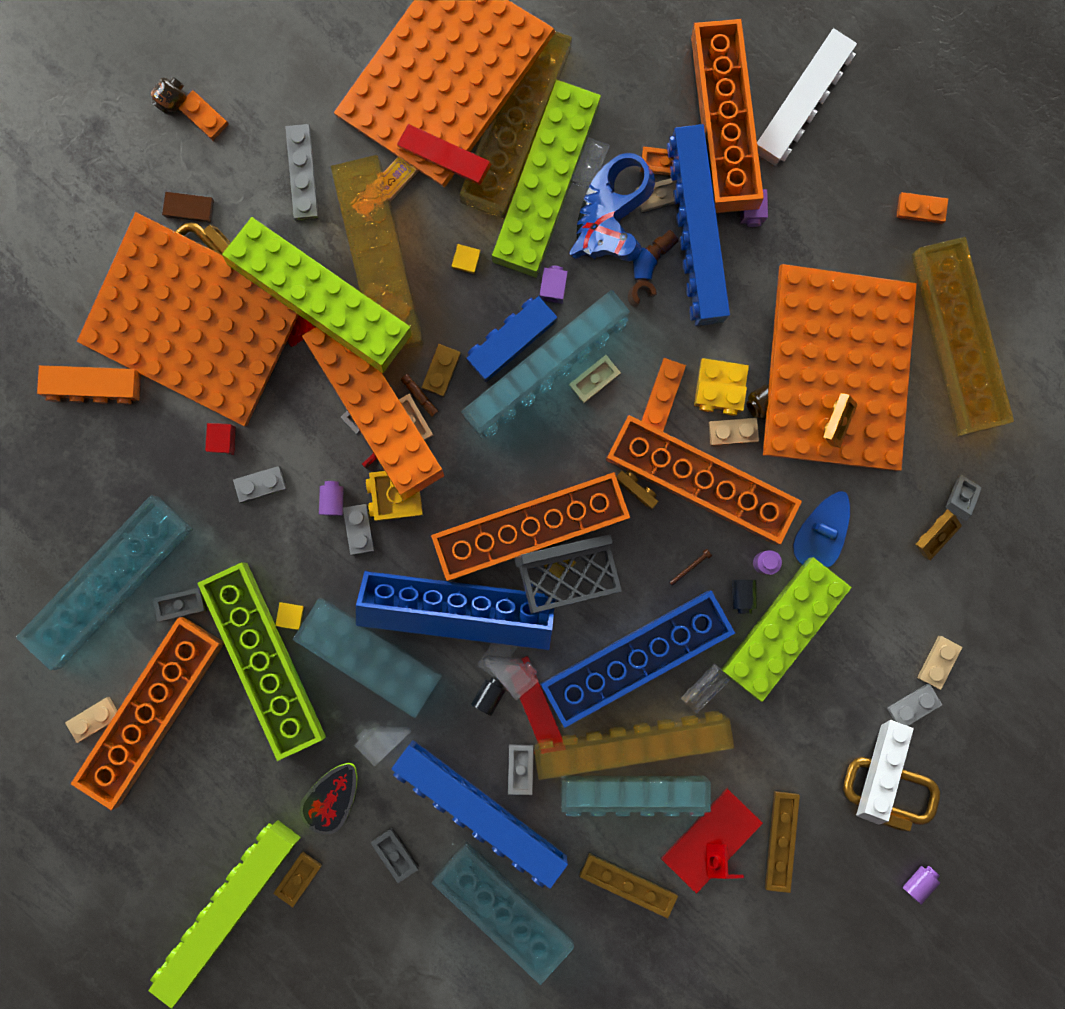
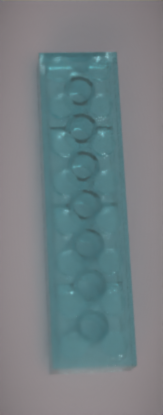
[461,290,630,439]
[16,495,193,671]

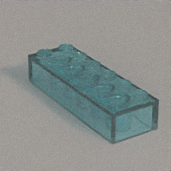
[292,598,443,718]
[561,776,711,816]
[432,842,574,985]

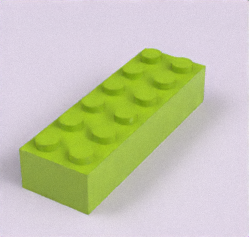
[720,557,852,702]

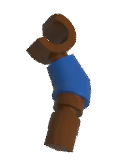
[628,230,679,307]

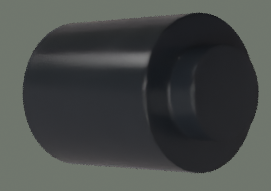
[732,580,757,614]
[471,677,506,716]

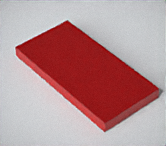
[661,789,763,894]

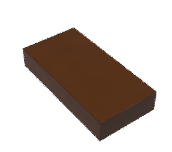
[162,192,214,223]

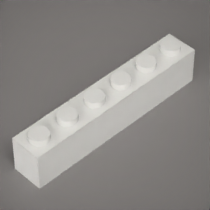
[757,28,857,166]

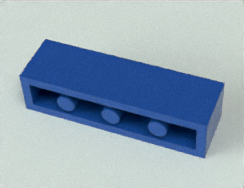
[467,296,557,383]

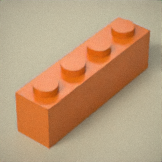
[37,365,141,404]

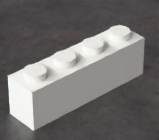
[856,720,914,825]

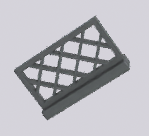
[514,534,622,614]

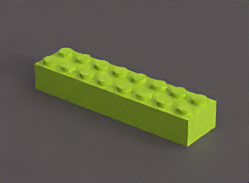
[492,79,601,278]
[222,217,412,373]
[197,562,326,761]
[148,820,301,1009]

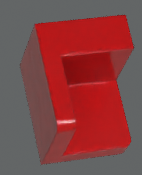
[205,423,236,455]

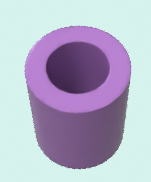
[319,481,344,516]
[753,550,782,575]
[902,866,940,905]

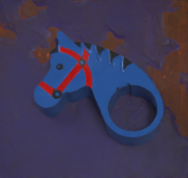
[569,153,655,261]

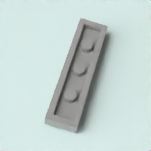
[285,124,319,221]

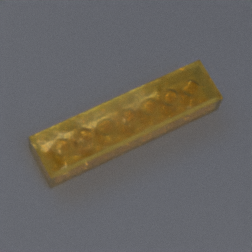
[459,31,572,219]
[331,155,424,350]
[911,237,1014,436]
[534,711,734,780]

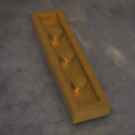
[765,791,800,893]
[579,853,678,919]

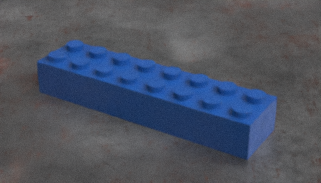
[667,124,730,326]
[356,571,556,650]
[541,591,735,728]
[391,740,568,889]

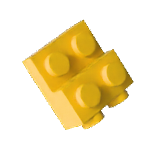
[694,358,749,416]
[366,471,423,521]

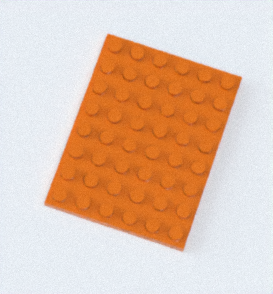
[334,0,556,188]
[77,212,299,426]
[763,264,917,471]

